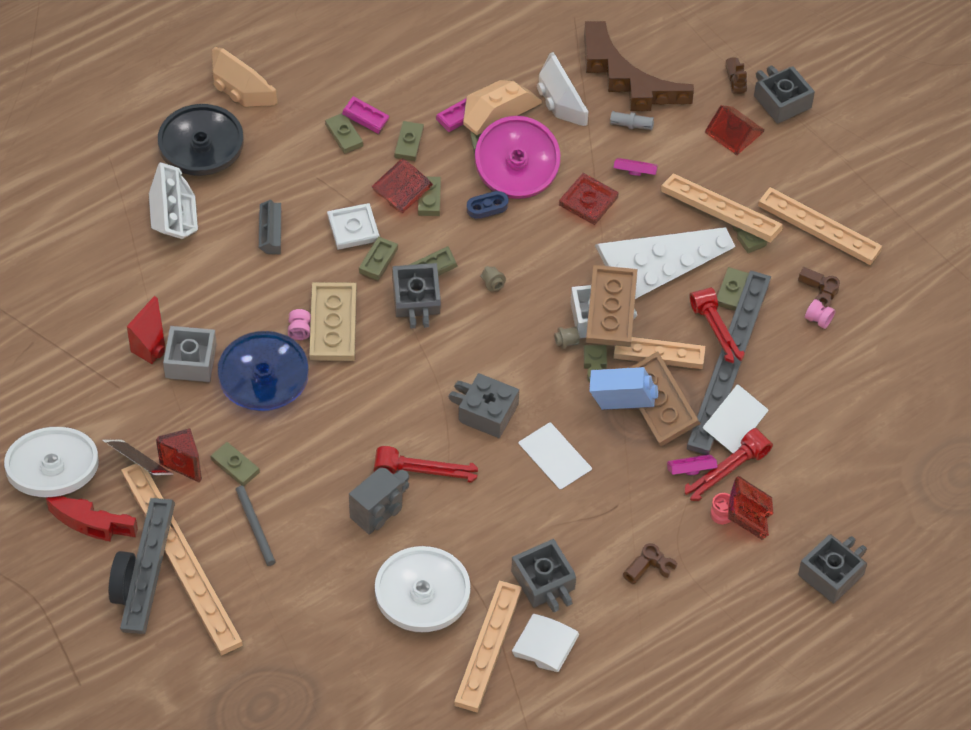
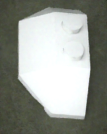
[537,52,588,126]
[149,162,198,239]

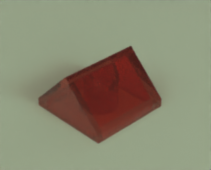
[705,105,765,155]
[156,428,202,483]

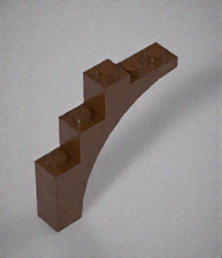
[584,21,694,111]

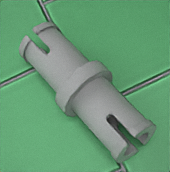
[610,111,654,131]

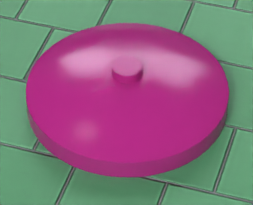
[475,116,561,199]

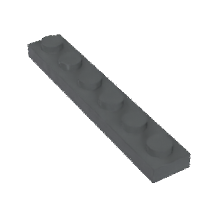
[120,498,175,634]

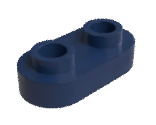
[467,191,509,219]

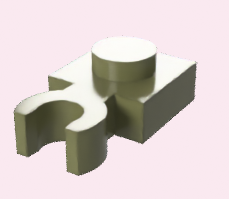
[733,225,767,253]
[584,345,607,382]

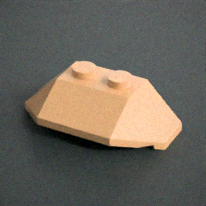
[212,47,277,107]
[463,80,542,135]

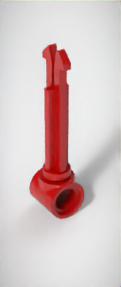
[689,287,745,363]
[685,428,773,501]
[373,446,478,483]

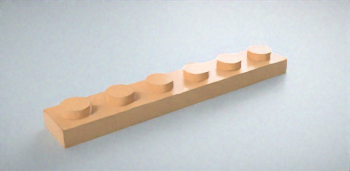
[661,173,782,243]
[758,187,882,265]
[454,580,522,713]

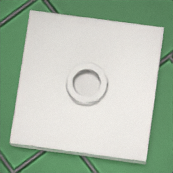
[327,203,380,250]

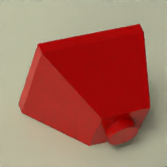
[127,296,166,364]

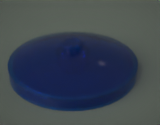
[218,331,309,411]

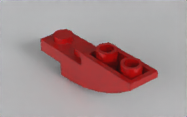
[46,495,138,542]

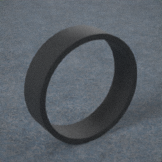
[108,551,136,605]

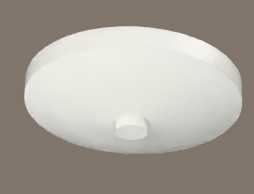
[4,427,99,497]
[375,546,470,632]

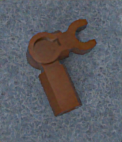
[725,57,747,94]
[798,267,840,308]
[623,543,678,584]

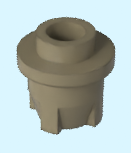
[480,266,506,291]
[554,326,580,350]

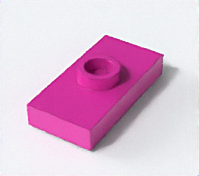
[342,96,389,134]
[436,98,467,132]
[613,158,658,176]
[667,455,717,475]

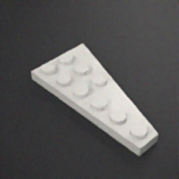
[595,227,735,299]

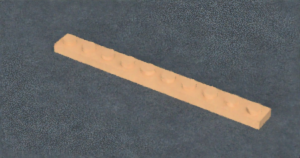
[121,463,243,656]

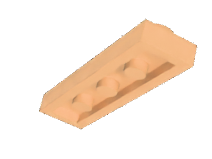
[614,337,705,369]

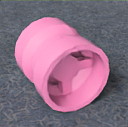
[805,299,835,329]
[288,309,311,340]

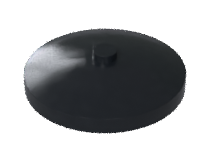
[158,104,244,176]

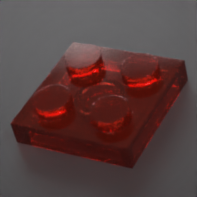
[559,173,619,225]

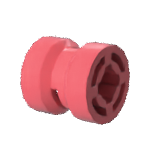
[710,493,736,525]

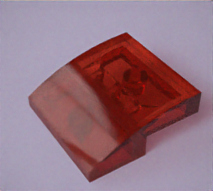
[371,158,433,214]
[728,476,774,540]

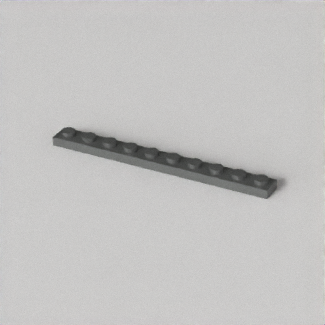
[687,270,771,455]

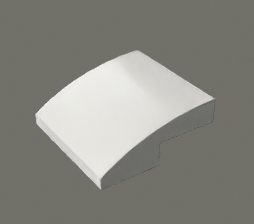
[512,614,579,672]

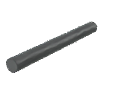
[235,486,276,566]

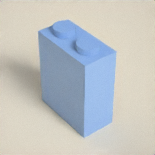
[590,367,658,410]

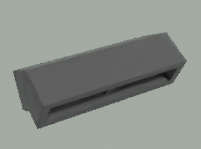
[259,200,282,254]

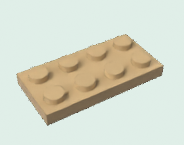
[309,282,357,361]

